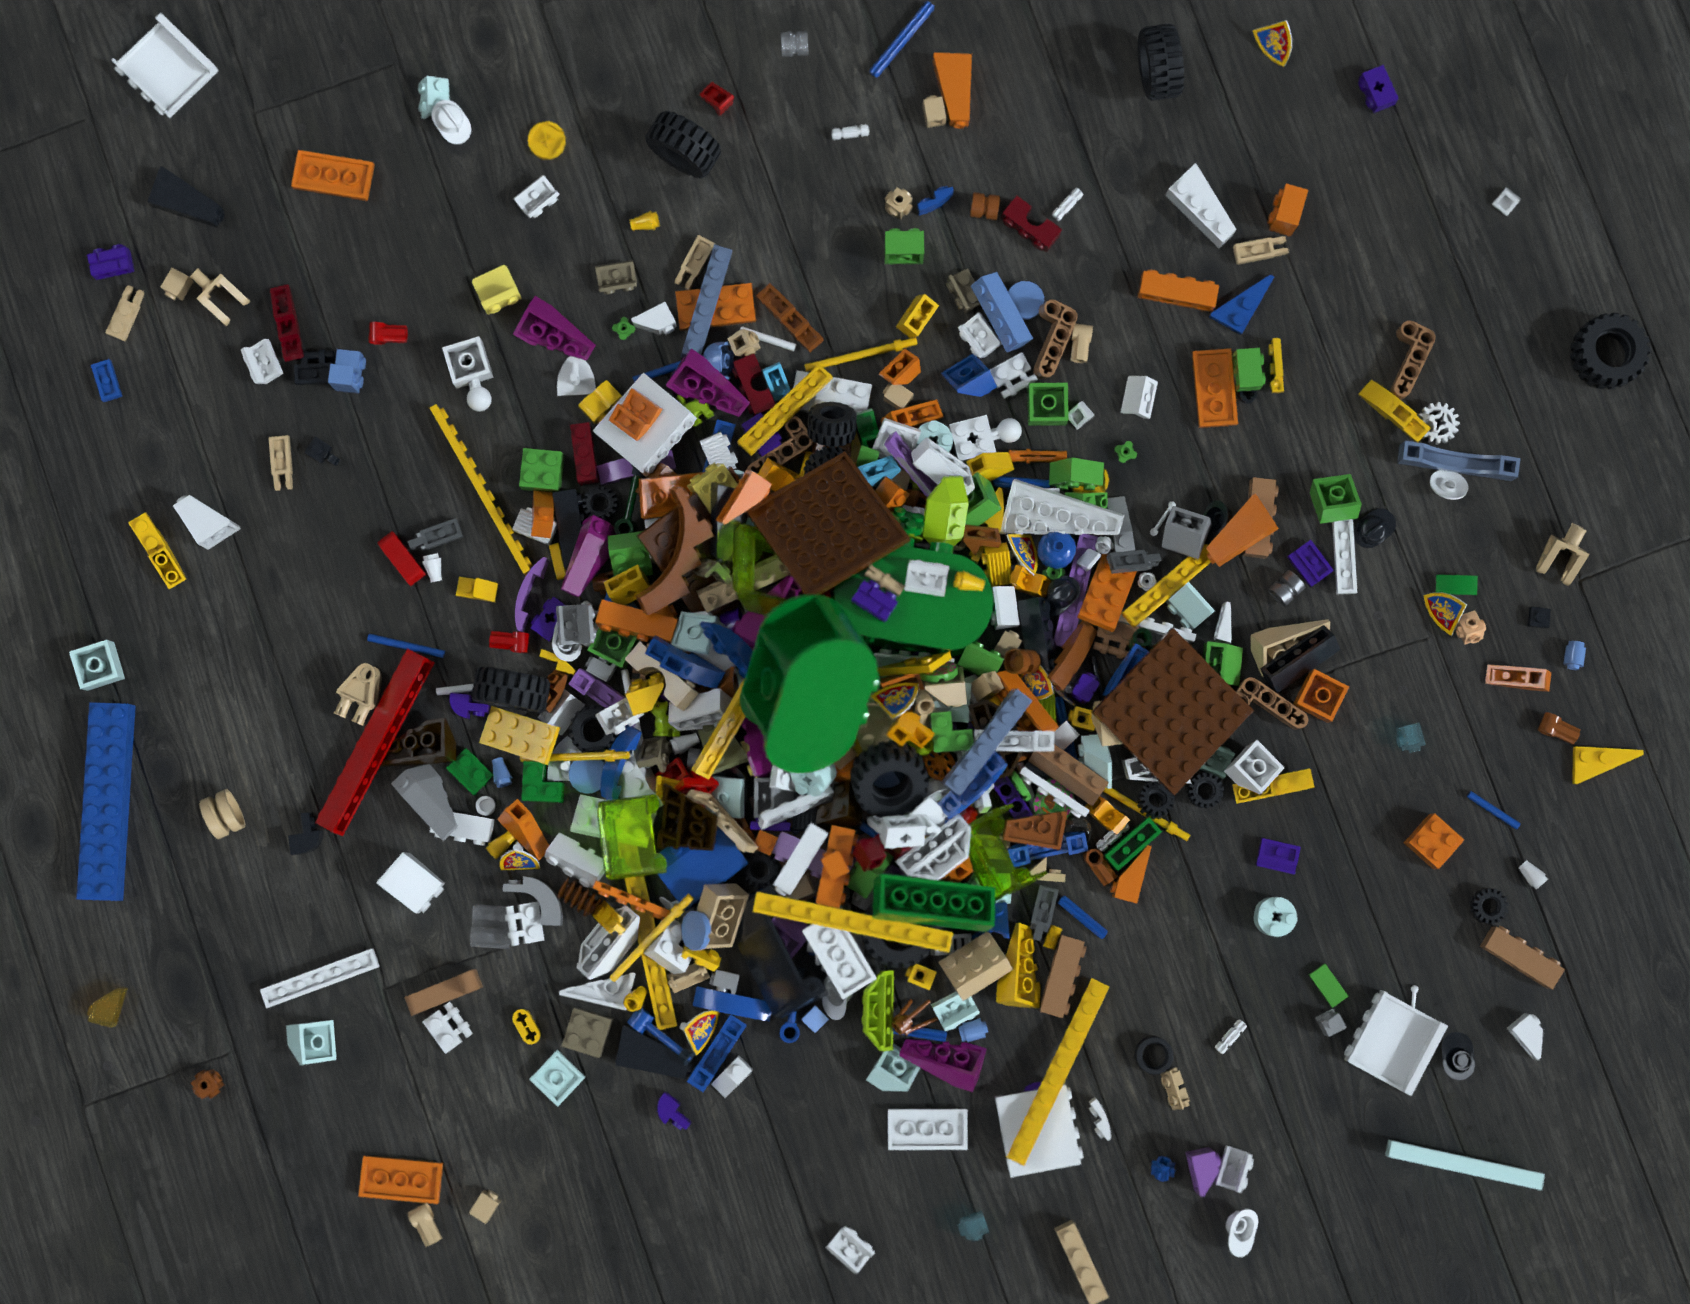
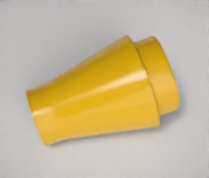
[630,211,659,230]
[954,571,985,591]
[486,831,515,859]
[624,986,647,1012]

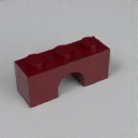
[1002,195,1062,252]
[731,354,775,416]
[570,422,599,485]
[852,834,915,872]

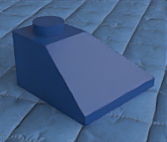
[941,354,997,397]

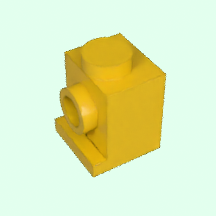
[1067,706,1095,732]
[905,964,937,990]

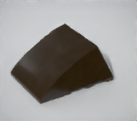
[657,783,718,851]

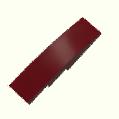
[270,284,304,362]

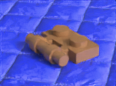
[1093,622,1138,659]

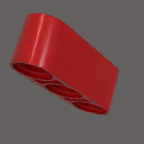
[377,531,426,586]

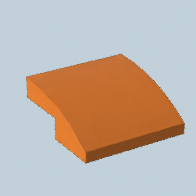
[609,388,663,441]

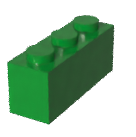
[1103,817,1162,871]

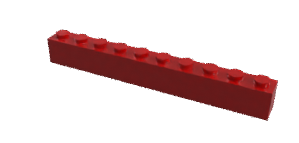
[315,649,435,836]

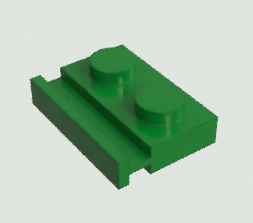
[446,748,493,796]

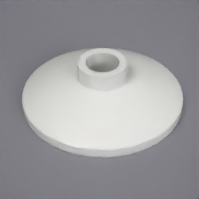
[1430,470,1468,500]

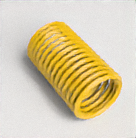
[1043,925,1062,950]

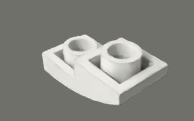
[1054,721,1079,750]
[1089,1097,1111,1141]

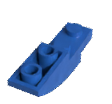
[700,621,753,678]
[645,635,725,689]

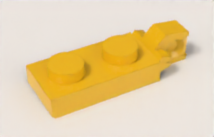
[1268,338,1284,393]
[592,900,625,935]

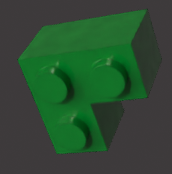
[521,761,565,803]

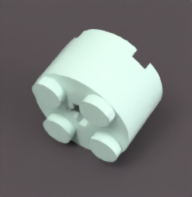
[915,421,953,453]
[790,764,837,797]
[1254,897,1297,937]

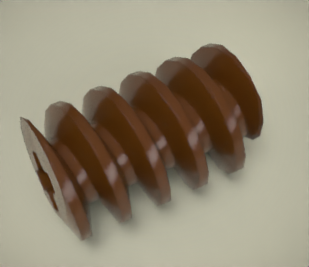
[557,877,602,917]

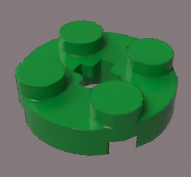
[891,507,924,537]

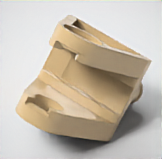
[190,268,250,326]
[1536,523,1589,586]
[334,663,382,726]

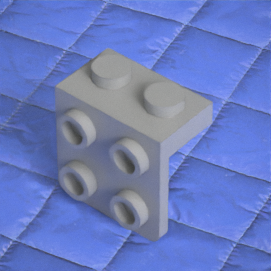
[556,604,596,645]

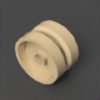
[199,789,245,839]

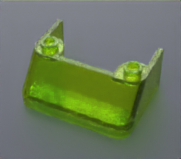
[732,524,789,615]
[969,803,1047,901]

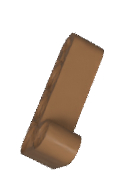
[1033,299,1077,380]
[1390,321,1436,400]
[747,416,813,471]
[1235,677,1308,730]
[404,969,483,1016]

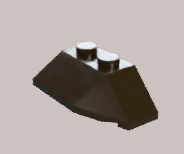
[968,699,1023,779]

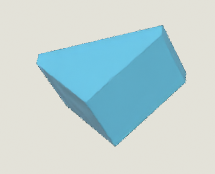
[762,362,791,401]
[858,456,901,488]

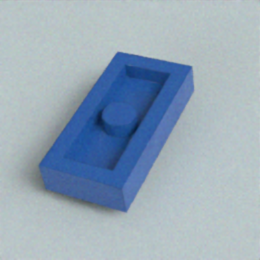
[91,359,122,402]

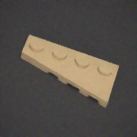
[687,789,758,853]

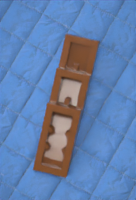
[756,283,824,353]
[1047,620,1097,691]

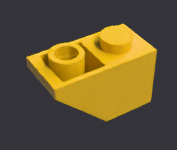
[966,452,1014,481]

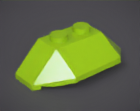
[921,475,969,546]
[862,970,894,1051]

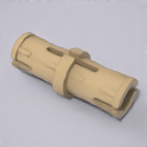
[865,565,905,597]

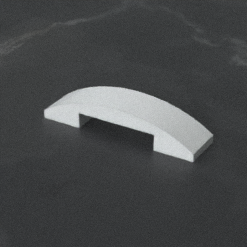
[974,730,1054,752]

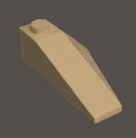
[1251,619,1330,677]

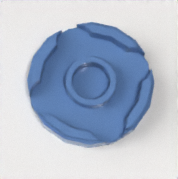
[1008,281,1044,320]
[569,760,604,794]
[681,911,711,951]

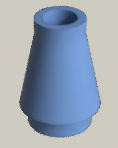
[492,757,513,788]

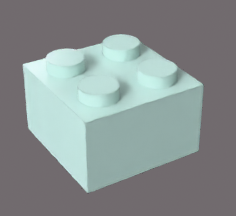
[69,640,125,691]

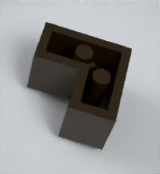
[816,780,862,833]

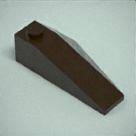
[380,718,456,767]

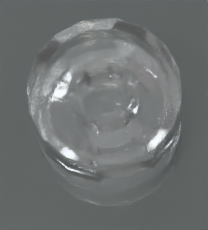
[781,31,809,57]

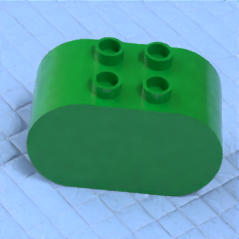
[834,538,993,657]
[739,595,879,773]

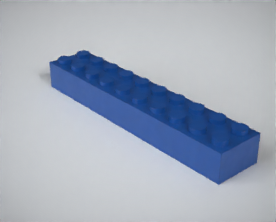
[77,703,136,901]

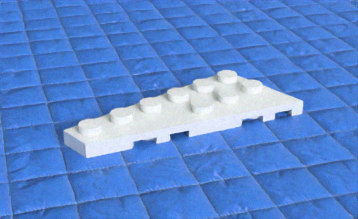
[999,479,1125,535]

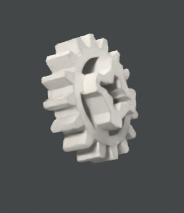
[1418,402,1460,445]

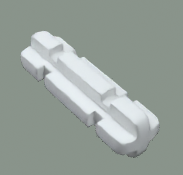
[832,125,869,140]
[1052,188,1083,221]
[1096,824,1130,852]
[1215,1020,1247,1054]

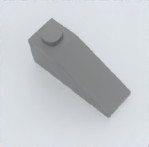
[1107,496,1135,553]

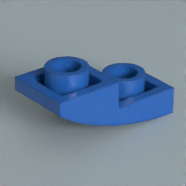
[917,186,954,216]

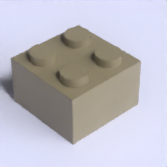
[562,1007,614,1058]

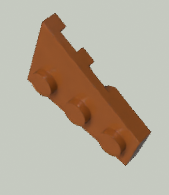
[1002,811,1068,850]

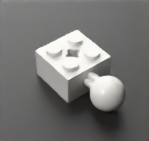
[442,336,494,412]
[948,415,1022,463]

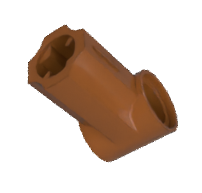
[1538,712,1581,745]
[1083,848,1118,886]

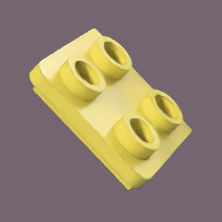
[472,265,522,315]
[687,462,737,514]

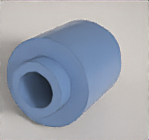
[1564,641,1586,670]
[958,1018,988,1042]

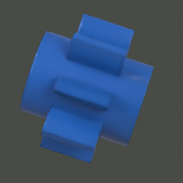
[1151,1156,1175,1181]

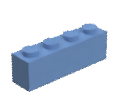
[971,272,1033,352]

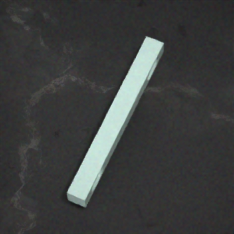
[1385,1139,1545,1190]

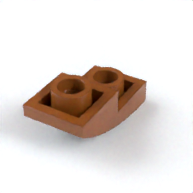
[545,670,568,713]

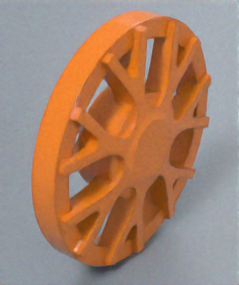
[922,748,956,781]

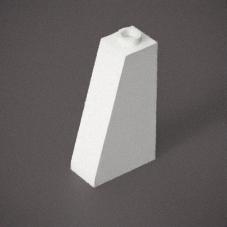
[773,823,828,896]

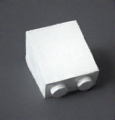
[173,495,241,550]
[377,852,445,913]

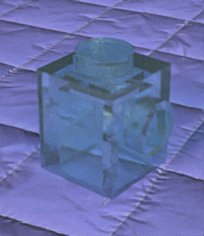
[1396,723,1426,753]
[957,1210,989,1242]

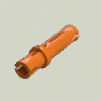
[1008,449,1067,464]

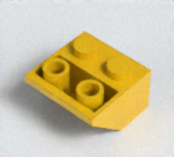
[626,672,666,716]

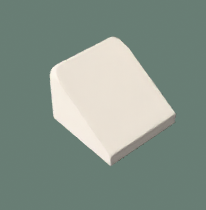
[1492,188,1520,216]
[1068,401,1094,430]
[1077,549,1101,572]

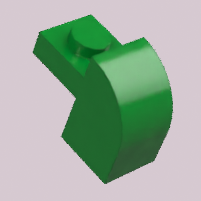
[856,408,879,448]

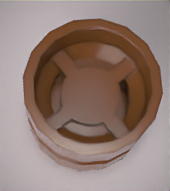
[970,192,1000,220]
[1004,648,1040,675]

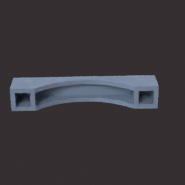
[681,244,733,358]
[1397,441,1520,481]
[941,688,1032,796]

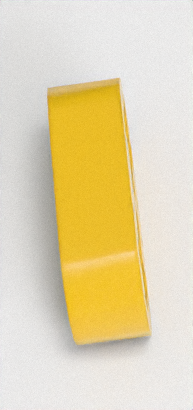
[549,543,566,580]
[513,1009,541,1044]

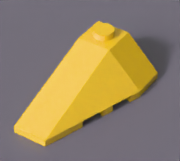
[996,923,1040,1008]

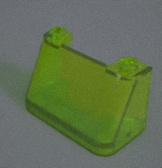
[597,794,667,880]

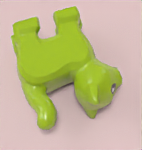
[677,395,714,426]
[651,701,680,737]

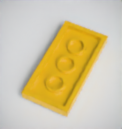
[479,706,560,765]

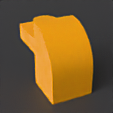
[1009,565,1052,597]
[886,712,934,749]
[1085,796,1129,834]

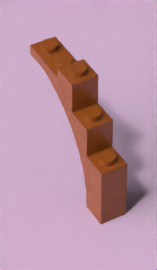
[635,486,714,615]

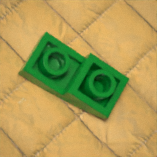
[1436,575,1478,595]

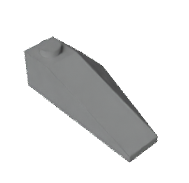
[391,764,458,841]

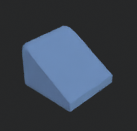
[801,1005,829,1033]

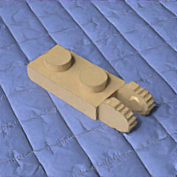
[675,235,715,290]
[1233,236,1289,265]
[105,285,144,341]
[269,435,293,491]

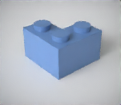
[328,349,366,393]

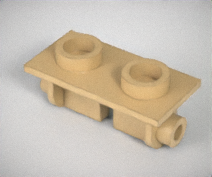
[667,963,710,993]
[1161,1067,1190,1110]

